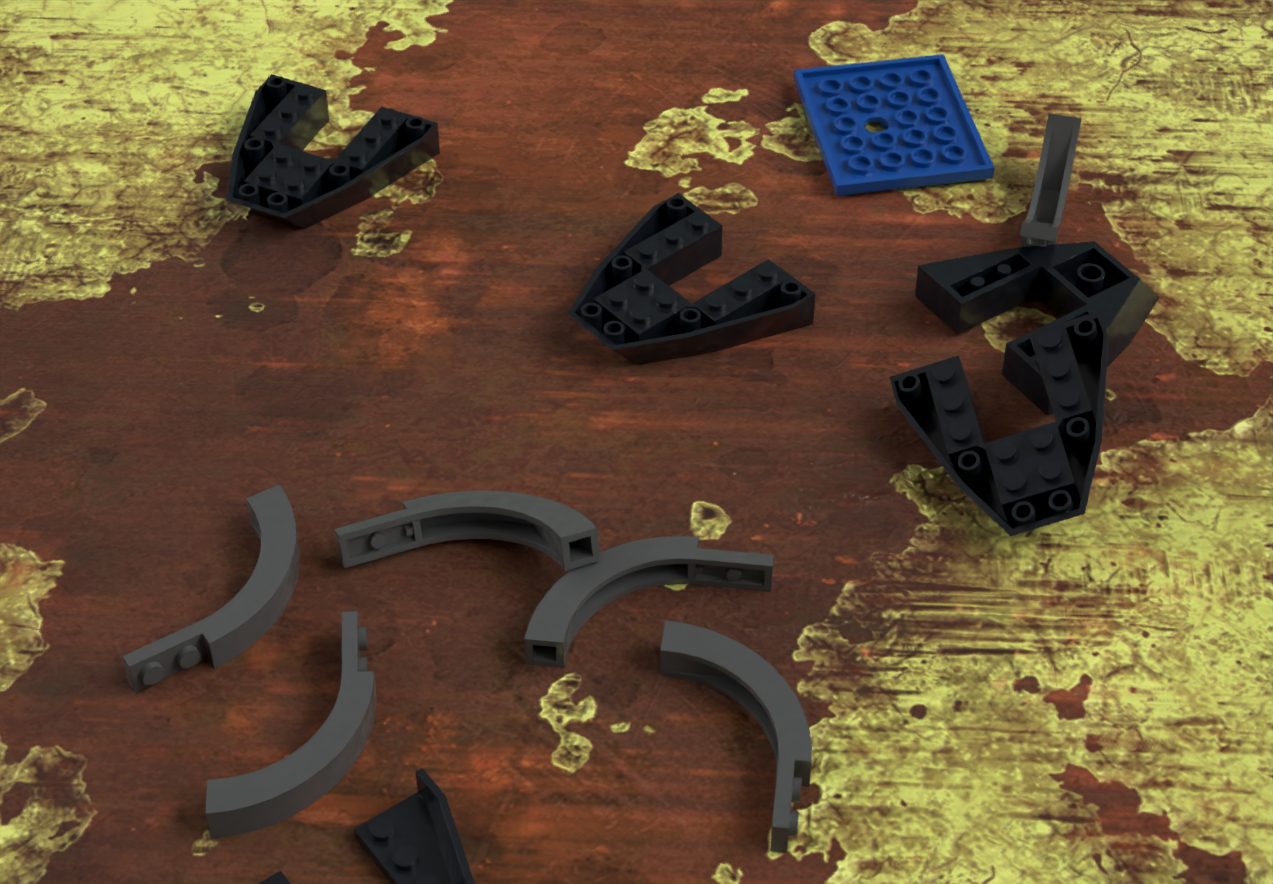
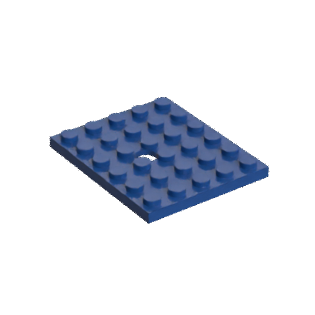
[794,54,994,196]

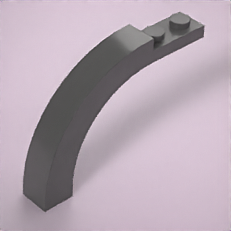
[1020,113,1082,247]
[123,484,300,692]
[334,491,601,571]
[524,536,774,668]
[206,611,377,839]
[660,620,812,853]

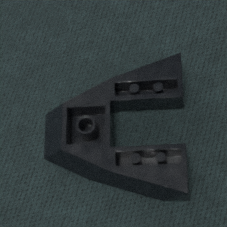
[226,74,440,229]
[567,193,816,365]
[915,241,1160,416]
[890,311,1109,536]

